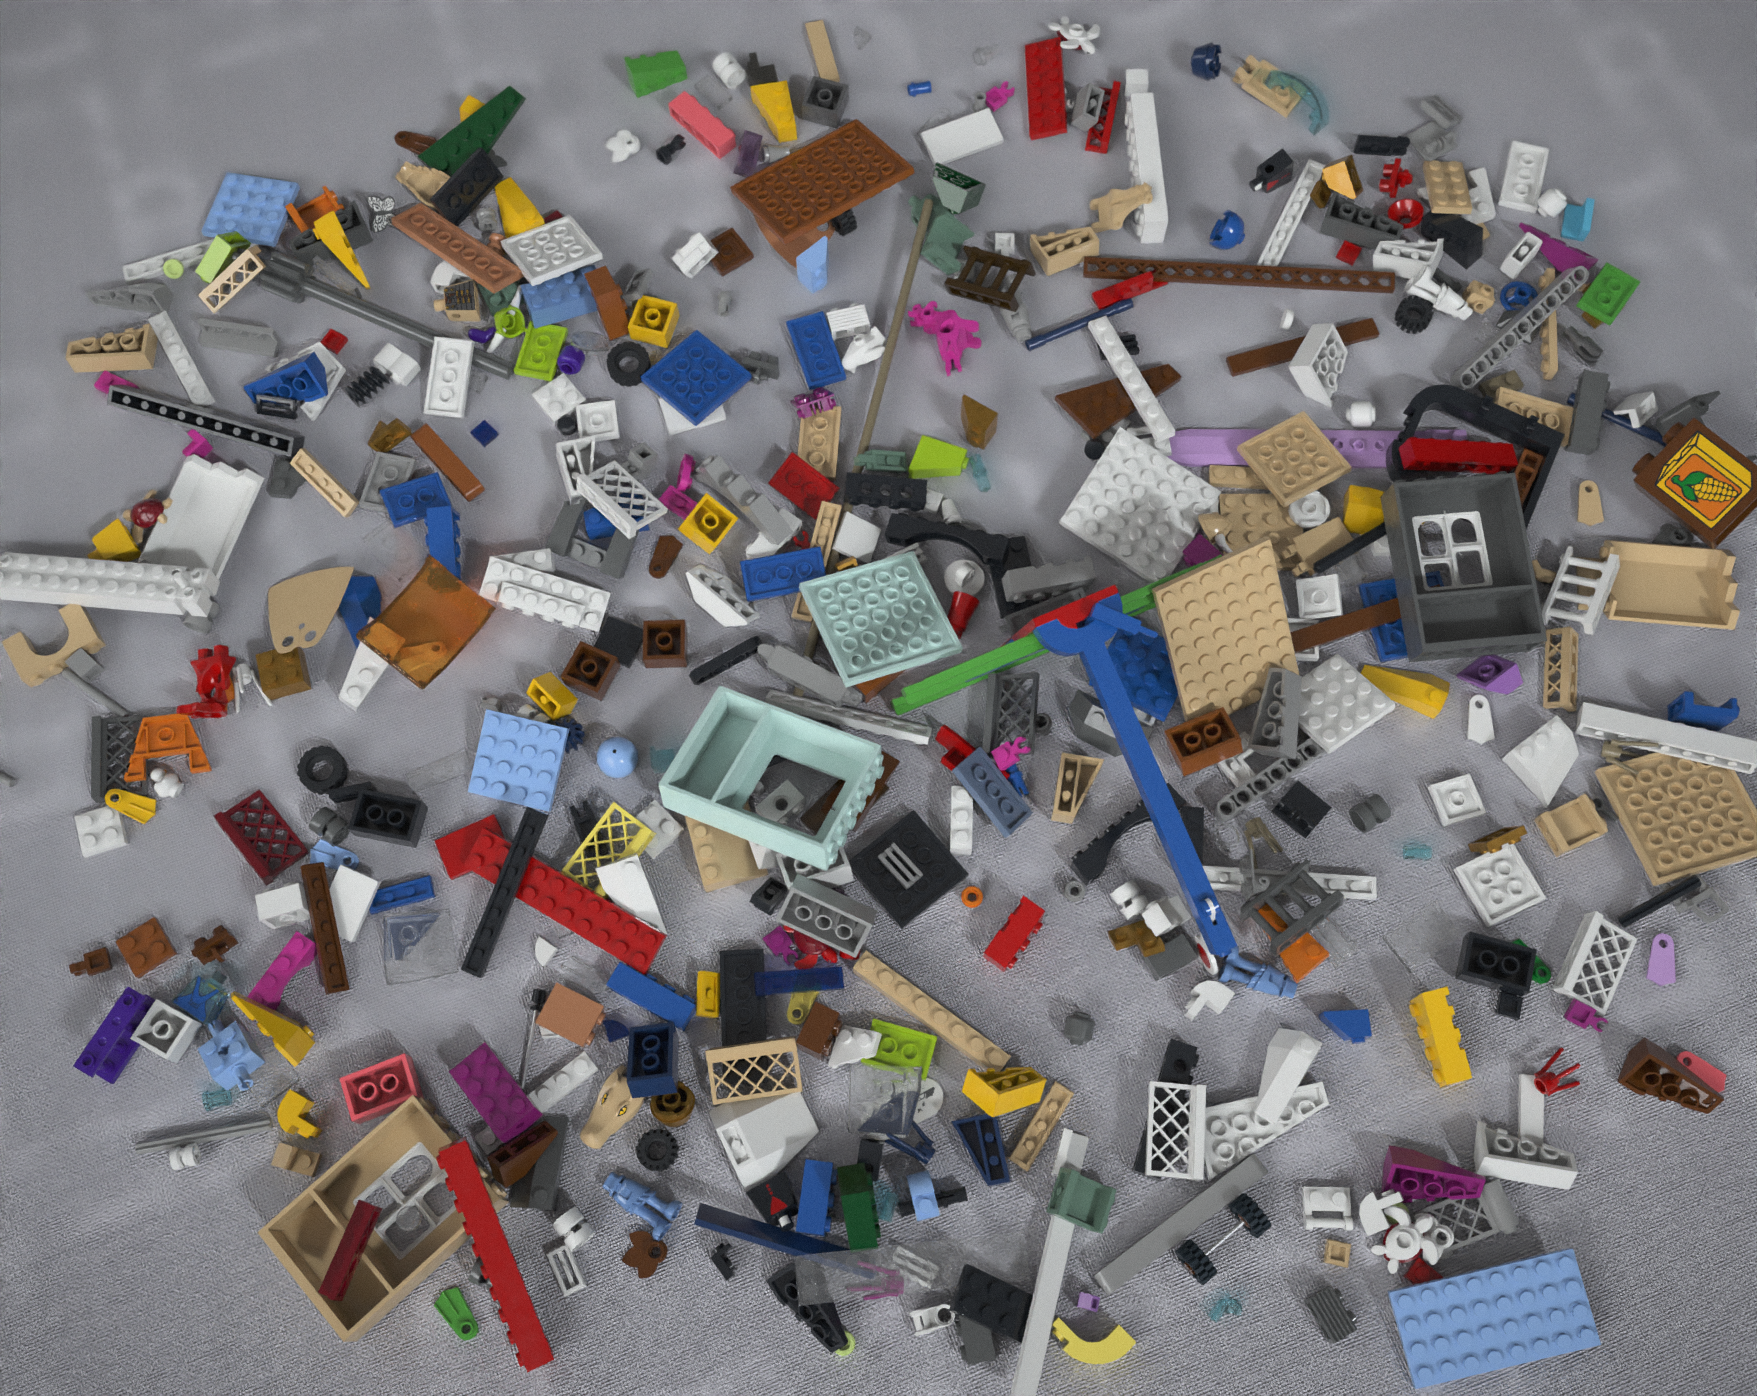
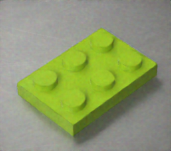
[514,321,568,381]
[861,1018,937,1081]

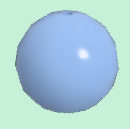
[597,736,638,778]

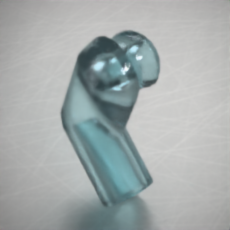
[1207,1298,1243,1323]

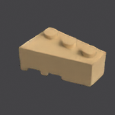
[1030,227,1099,276]
[1051,753,1104,824]

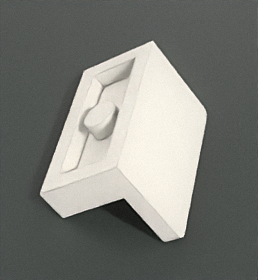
[1613,392,1658,428]
[1051,1128,1089,1177]

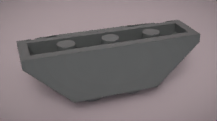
[1069,690,1154,757]

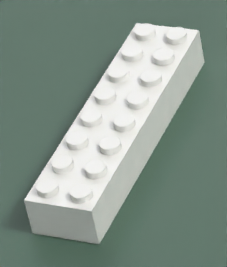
[1123,93,1168,244]

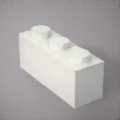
[746,508,803,560]
[950,786,973,856]

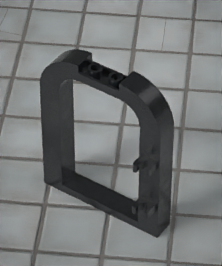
[1386,385,1565,529]

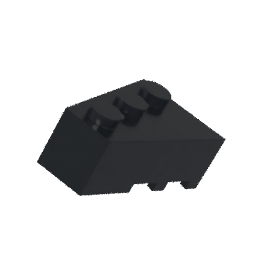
[1421,210,1483,270]

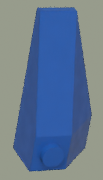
[243,352,328,404]

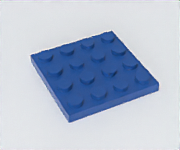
[641,330,752,426]
[1358,571,1444,662]
[1088,629,1179,722]

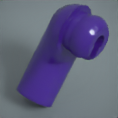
[468,326,496,343]

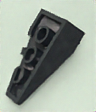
[766,1257,848,1353]

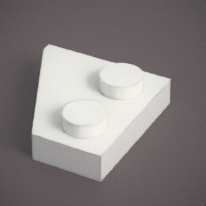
[828,1025,882,1069]

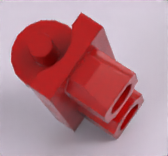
[1379,158,1413,198]

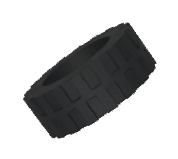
[606,341,651,387]
[297,746,349,795]

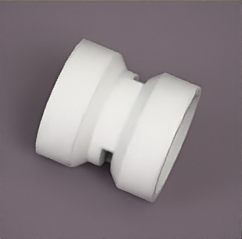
[169,1143,201,1170]

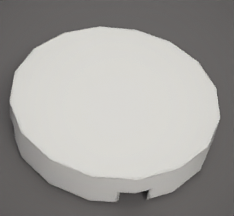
[1288,490,1330,529]

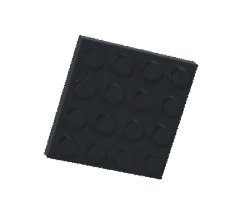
[849,810,969,930]

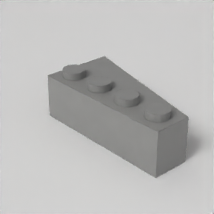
[1247,668,1302,759]

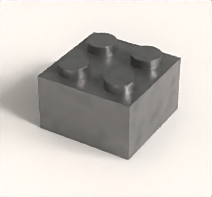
[801,76,849,129]

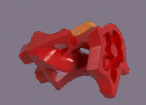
[176,645,236,719]

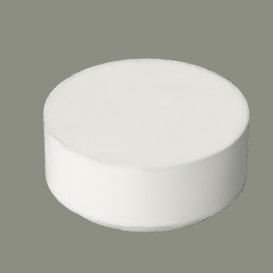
[1280,309,1294,330]

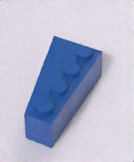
[424,506,461,592]

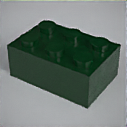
[837,1162,881,1253]

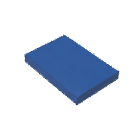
[380,472,452,528]

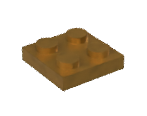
[1468,825,1527,854]

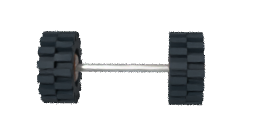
[1175,1193,1272,1285]

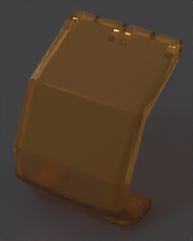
[356,555,496,689]

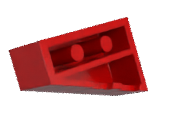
[983,895,1045,972]

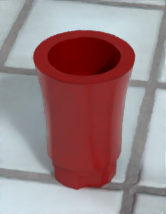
[947,591,980,639]

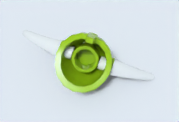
[486,284,528,354]

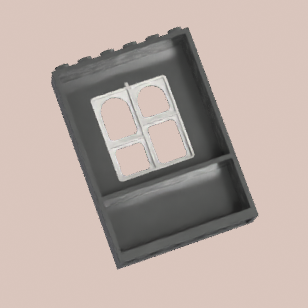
[1380,471,1547,663]

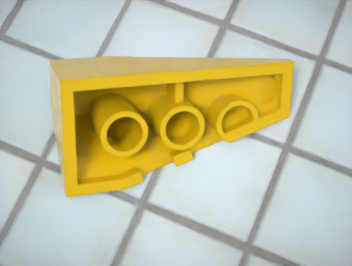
[495,177,545,238]
[313,211,371,290]
[231,991,315,1067]

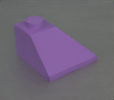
[1456,655,1523,695]

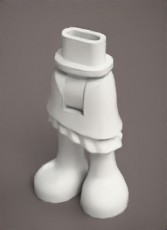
[1404,264,1473,320]

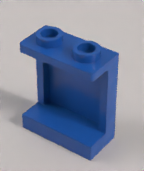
[1667,691,1740,731]

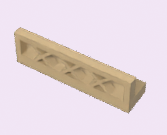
[198,245,266,314]
[1543,627,1579,712]

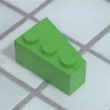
[624,50,688,98]

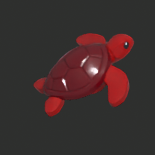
[784,925,838,970]

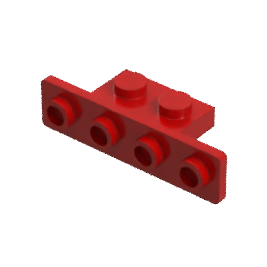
[1091,269,1168,310]
[935,724,1010,780]

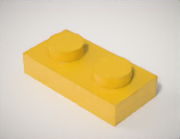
[696,971,720,1018]

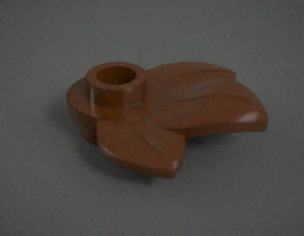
[622,1231,668,1279]

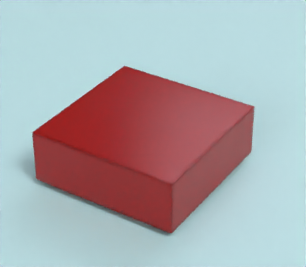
[1336,240,1362,266]
[321,328,348,354]

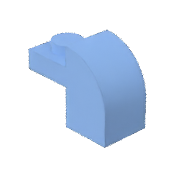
[906,1170,940,1222]

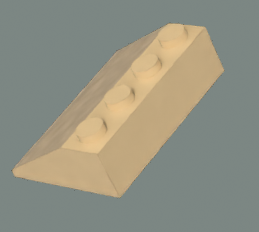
[685,801,768,893]

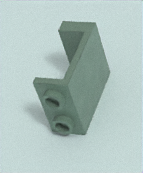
[920,211,975,275]

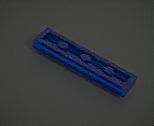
[754,966,844,996]

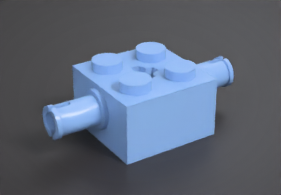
[198,1020,265,1091]

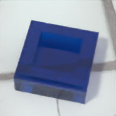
[470,420,499,448]

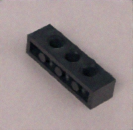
[844,472,927,512]

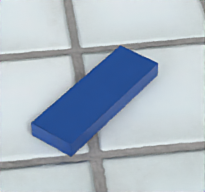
[369,875,436,914]

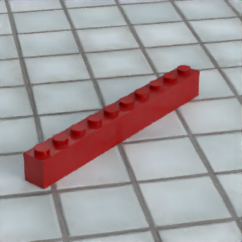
[436,1136,554,1373]

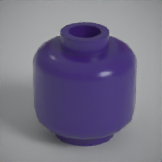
[557,345,585,375]

